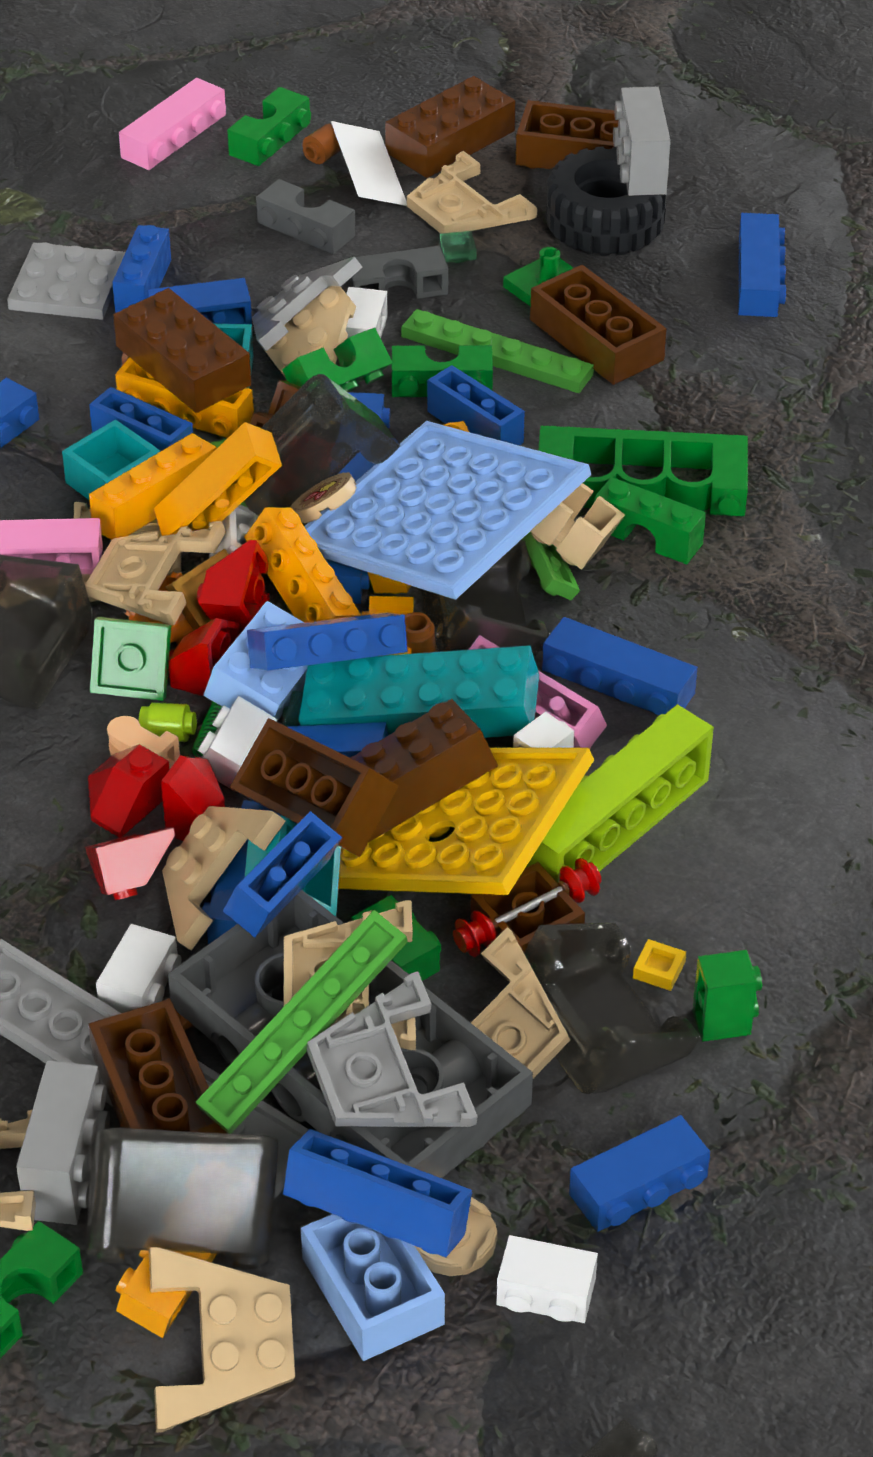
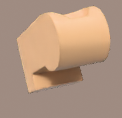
[107,716,180,768]

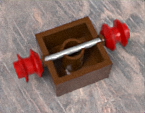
[453,858,602,971]

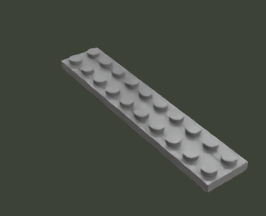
[0,939,309,1205]

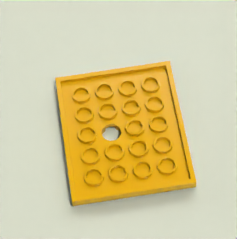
[338,748,594,895]

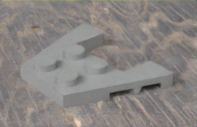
[252,257,362,351]
[307,971,478,1127]

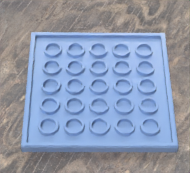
[304,421,591,600]

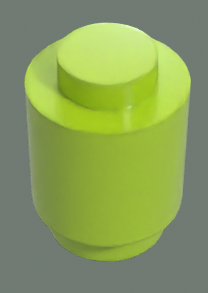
[139,703,197,742]

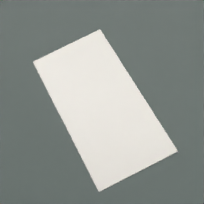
[331,121,407,206]

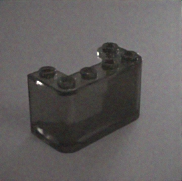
[244,374,401,526]

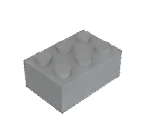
[613,86,670,196]
[16,1061,110,1225]

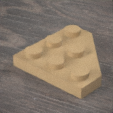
[261,286,356,403]

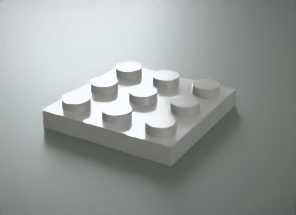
[7,242,126,320]

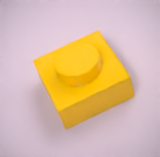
[633,939,686,991]

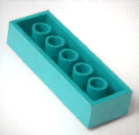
[299,646,539,738]

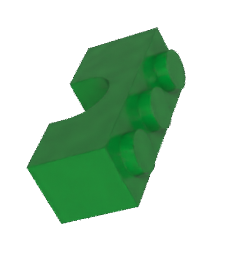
[227,87,311,166]
[282,327,393,406]
[392,345,493,397]
[594,477,706,565]
[0,1221,83,1358]

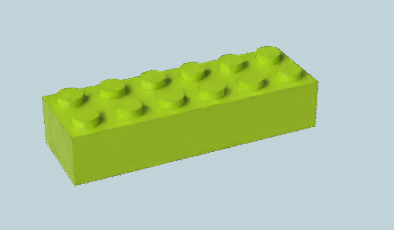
[525,704,714,883]

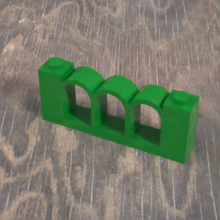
[538,426,748,516]

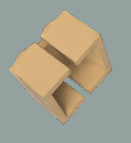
[530,483,625,570]

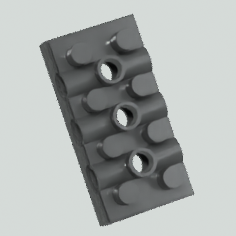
[168,890,533,1178]

